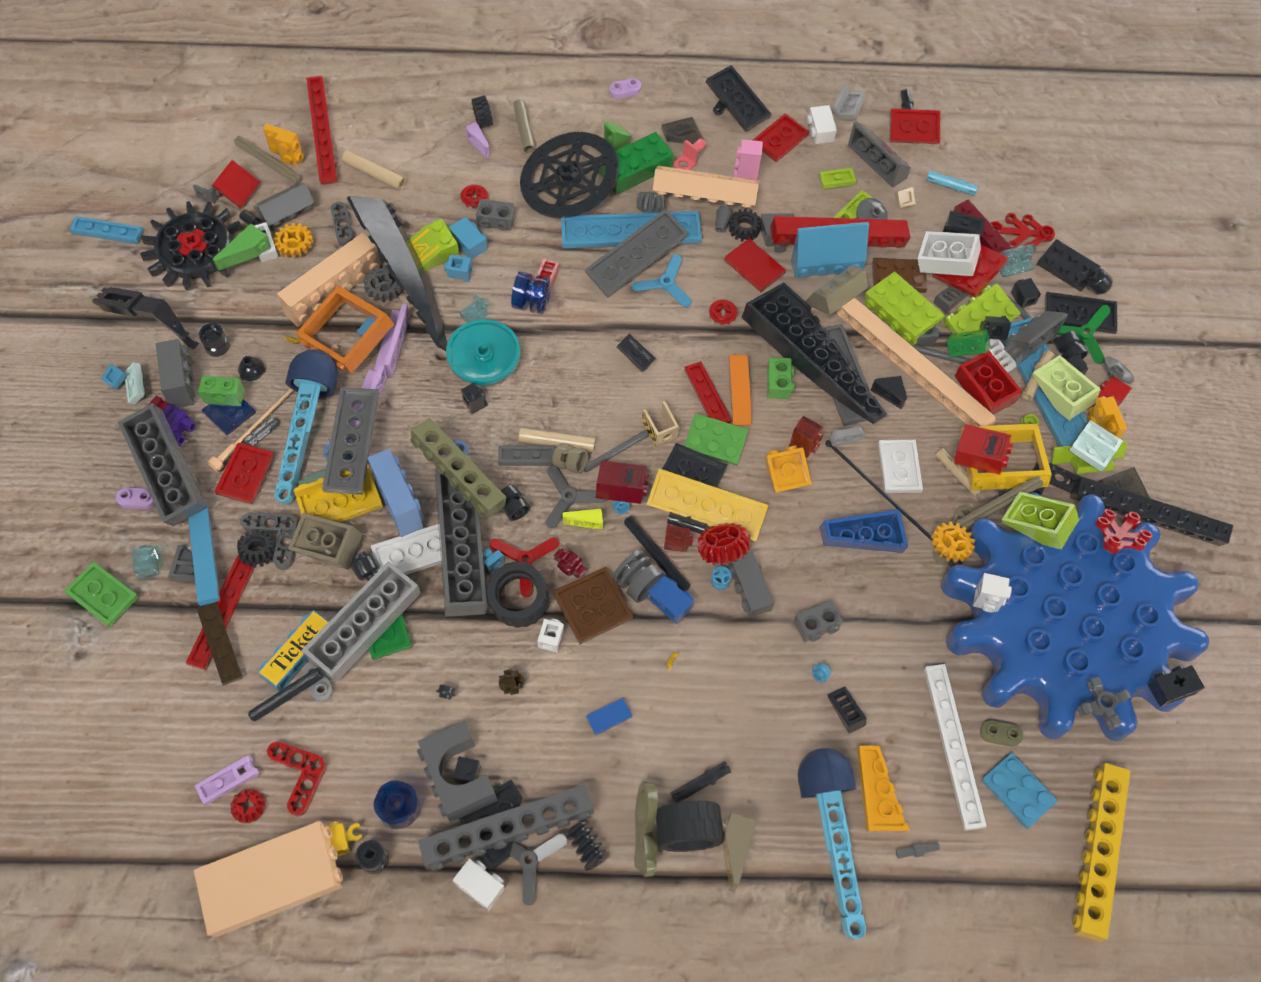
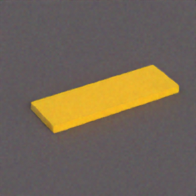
[646,469,769,542]

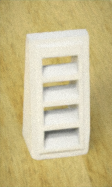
[255,222,278,262]
[981,339,1017,373]

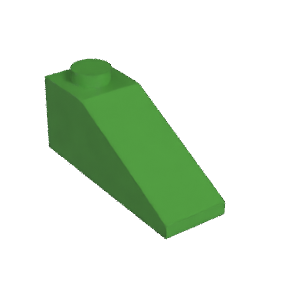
[213,224,270,270]

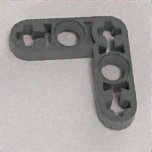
[240,513,298,570]

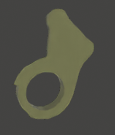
[634,781,663,877]

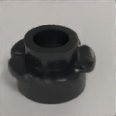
[436,684,456,700]

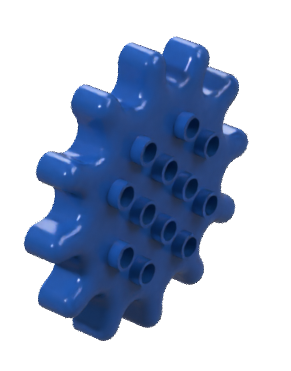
[941,493,1209,741]

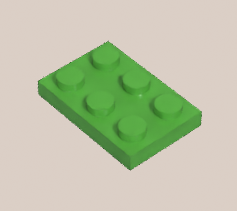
[684,414,749,466]
[64,561,139,628]

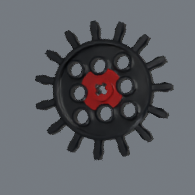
[140,201,243,290]

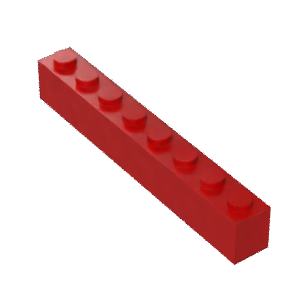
[770,216,911,248]

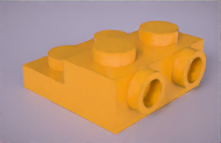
[263,124,303,166]
[1087,396,1127,439]
[764,445,812,493]

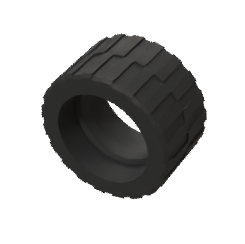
[486,561,550,628]
[656,800,724,852]

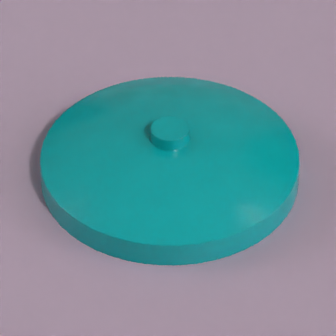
[446,319,520,385]

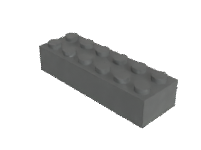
[118,404,208,526]

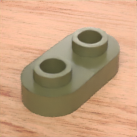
[980,721,1023,747]

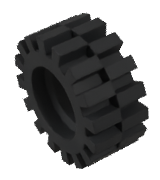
[471,95,493,129]
[729,209,761,242]
[237,530,275,568]

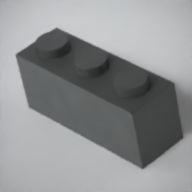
[727,551,774,617]

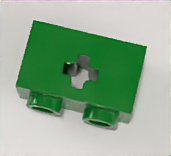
[947,329,991,357]

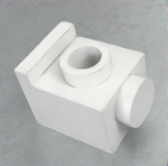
[537,619,564,653]

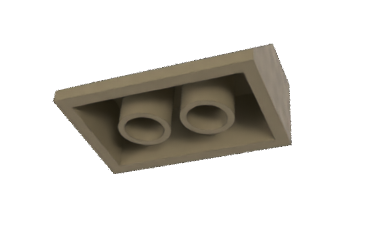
[805,265,868,315]

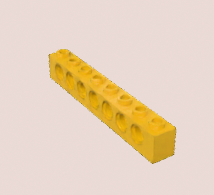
[1072,763,1131,942]

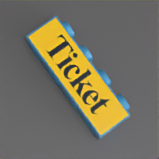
[258,610,329,692]

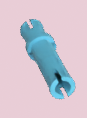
[926,170,978,196]

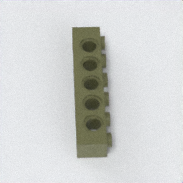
[411,417,506,519]

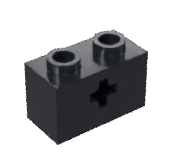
[1147,665,1205,707]

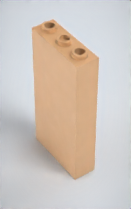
[194,821,343,937]

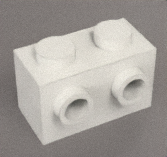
[973,573,1012,612]

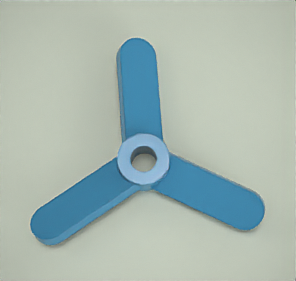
[632,254,692,308]

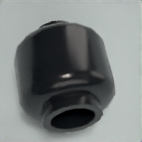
[1085,268,1113,295]
[351,551,380,581]

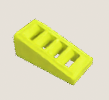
[563,509,603,529]

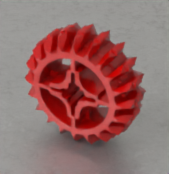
[697,522,750,565]

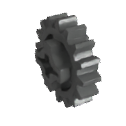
[363,265,401,302]

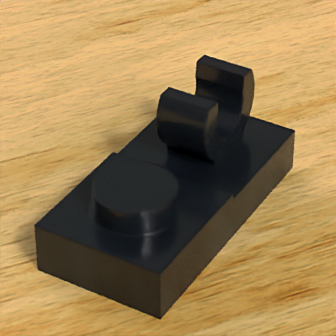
[617,333,656,372]

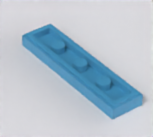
[69,216,144,245]

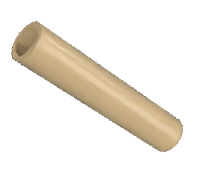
[342,150,406,190]
[519,428,595,453]

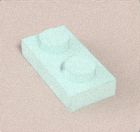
[124,362,145,404]

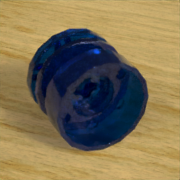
[511,271,551,315]

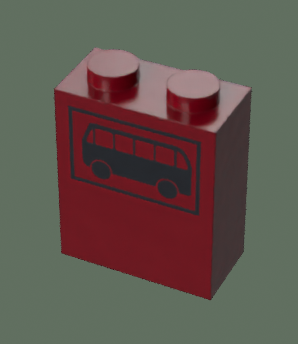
[595,460,649,504]

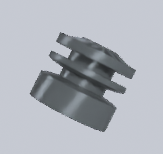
[612,549,666,603]

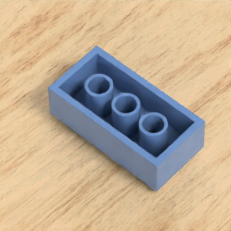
[367,449,424,537]

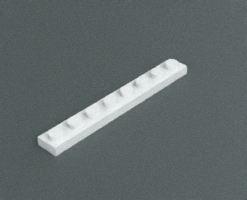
[924,664,987,831]

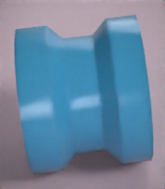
[711,566,732,590]

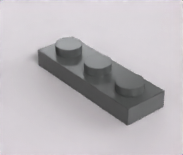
[498,445,556,466]

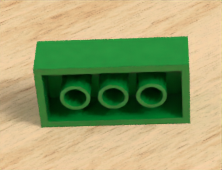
[599,132,674,195]

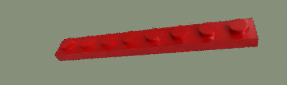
[306,75,338,185]

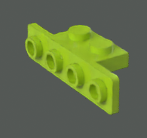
[1051,441,1127,474]

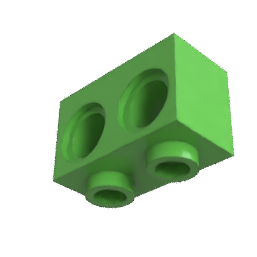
[767,357,795,399]

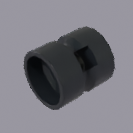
[199,323,229,357]
[1054,331,1088,360]
[501,485,531,521]
[355,840,388,875]

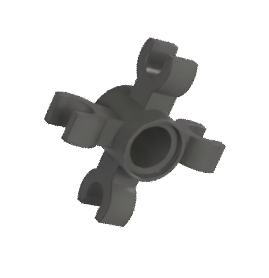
[1077,677,1131,730]

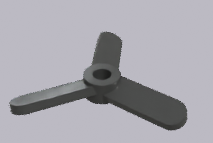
[546,466,606,528]
[510,833,567,905]

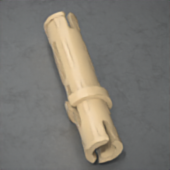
[1021,350,1054,401]
[935,448,982,497]

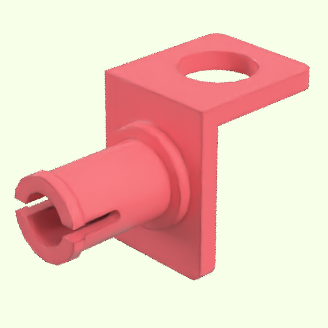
[673,138,706,170]

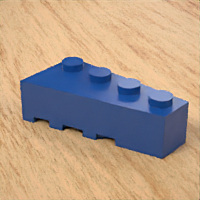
[819,510,908,553]

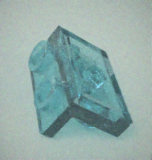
[1000,244,1036,277]

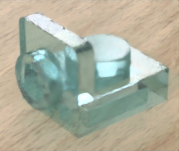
[460,294,488,322]

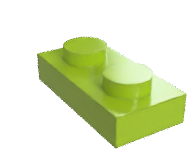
[819,168,856,189]

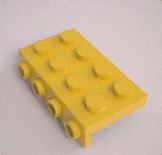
[293,466,383,523]

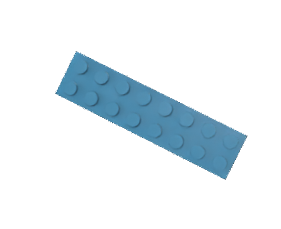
[561,211,702,249]
[1003,318,1088,447]

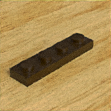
[197,603,243,686]

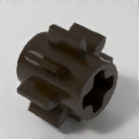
[498,669,524,695]

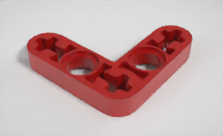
[267,741,326,817]

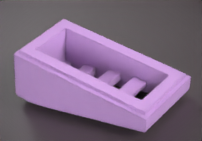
[466,122,490,159]

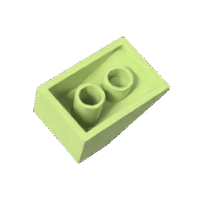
[1032,355,1100,420]

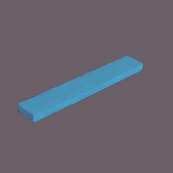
[188,502,220,606]

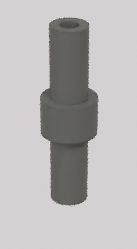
[896,842,940,859]

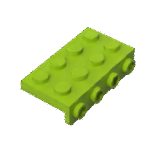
[865,271,945,346]
[941,283,1021,334]

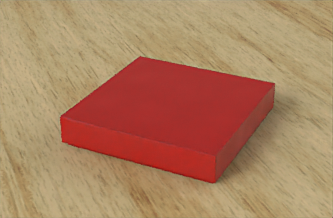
[211,160,260,208]

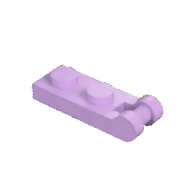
[194,756,260,806]

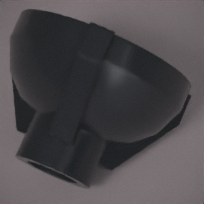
[238,356,266,381]

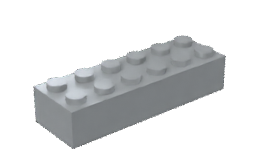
[301,561,421,683]

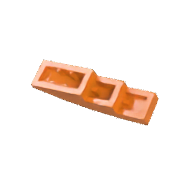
[729,355,752,426]

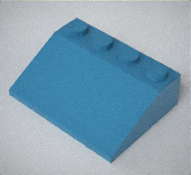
[791,222,869,278]

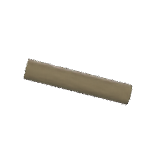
[513,99,535,153]

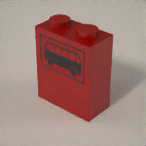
[954,424,1013,475]

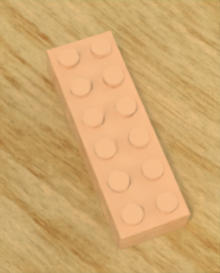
[653,166,759,208]
[277,232,381,327]

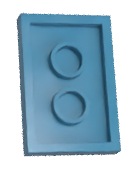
[981,753,1058,829]

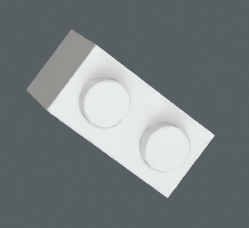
[806,105,837,144]
[452,859,505,911]

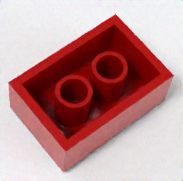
[954,350,1023,415]

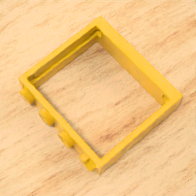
[960,424,1052,490]

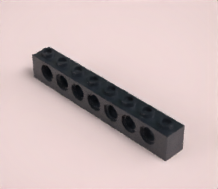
[1071,477,1234,546]

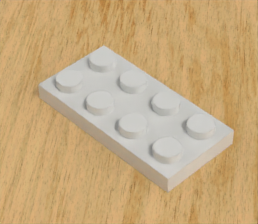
[371,524,441,575]

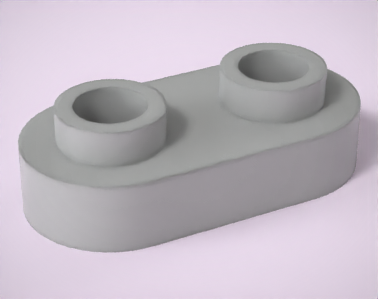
[829,426,866,447]
[303,663,333,703]

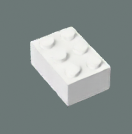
[918,231,981,276]

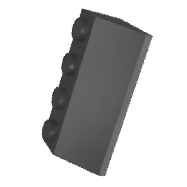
[848,122,911,188]

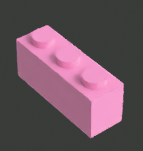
[733,139,763,180]

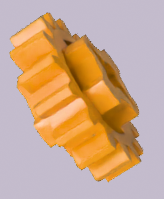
[273,222,314,258]
[931,521,975,563]

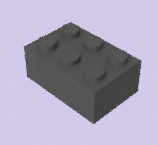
[156,339,196,408]

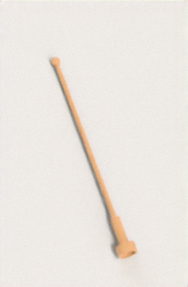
[207,344,339,472]

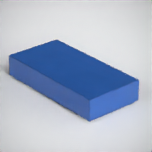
[586,698,632,736]

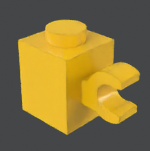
[326,822,363,857]

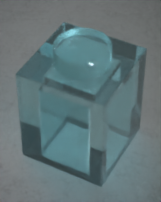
[132,545,159,579]

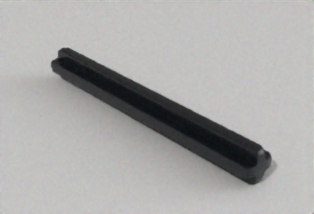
[624,516,690,592]

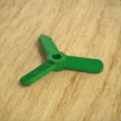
[1057,305,1110,365]

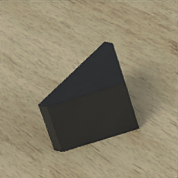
[870,376,907,410]

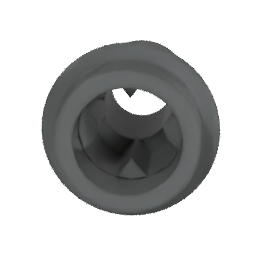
[715,205,733,233]

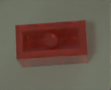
[789,415,823,458]

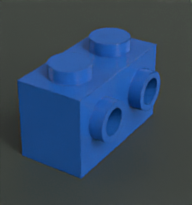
[647,576,694,624]

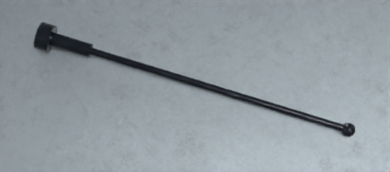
[825,440,964,567]

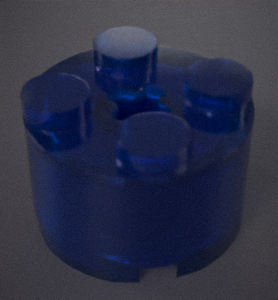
[373,780,420,829]

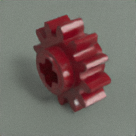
[553,548,586,578]

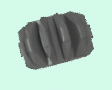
[636,191,665,213]

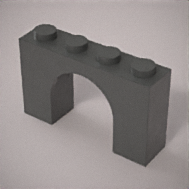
[417,720,498,822]

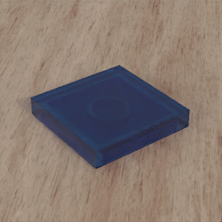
[201,399,256,436]

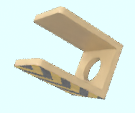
[642,401,679,447]

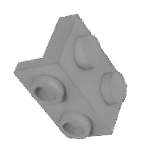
[833,85,866,120]

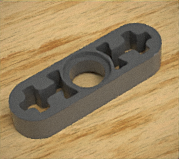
[331,202,353,247]

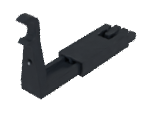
[92,287,199,349]

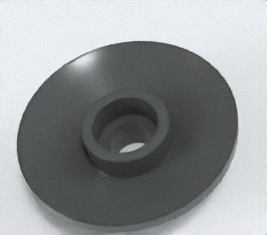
[856,198,888,219]
[1103,357,1134,384]

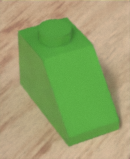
[604,121,631,151]

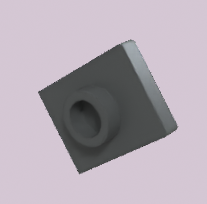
[193,184,223,204]

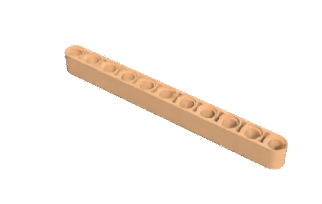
[836,298,996,426]

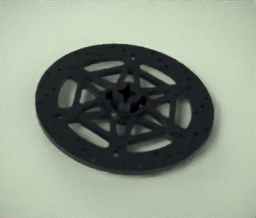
[520,132,619,218]

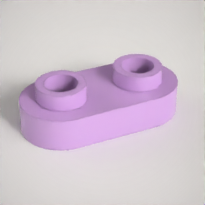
[609,78,641,99]
[116,488,155,509]

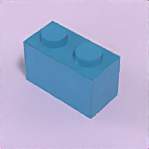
[449,217,488,259]

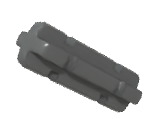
[244,417,278,446]

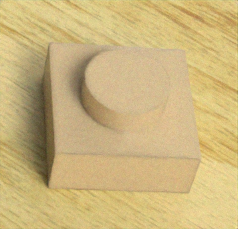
[895,187,916,208]

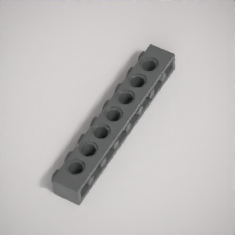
[418,784,594,871]

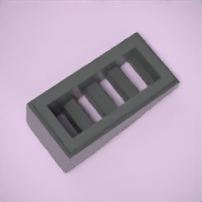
[933,286,969,314]

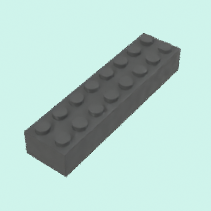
[435,465,487,617]

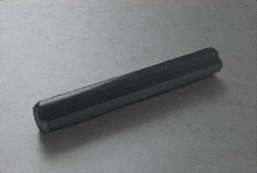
[248,668,323,722]

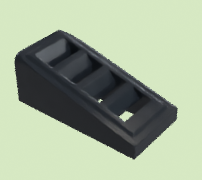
[827,686,867,734]

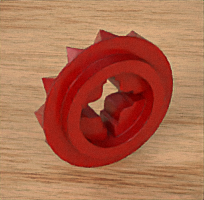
[460,184,488,209]
[709,299,737,326]
[230,788,266,824]

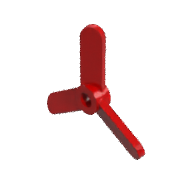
[489,537,559,598]

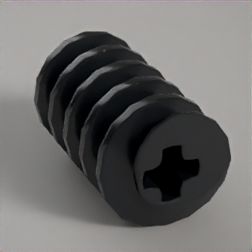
[567,819,608,871]

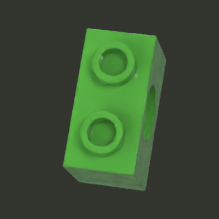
[198,376,245,406]

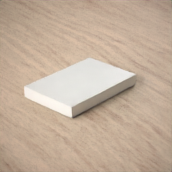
[877,439,923,493]

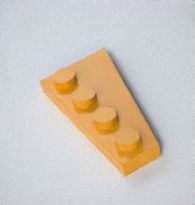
[857,746,910,832]

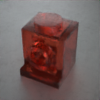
[664,524,693,552]

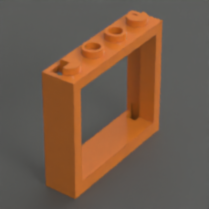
[295,286,394,374]

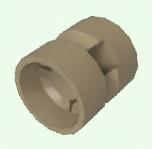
[552,443,588,474]

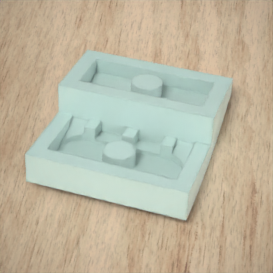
[1069,420,1123,472]

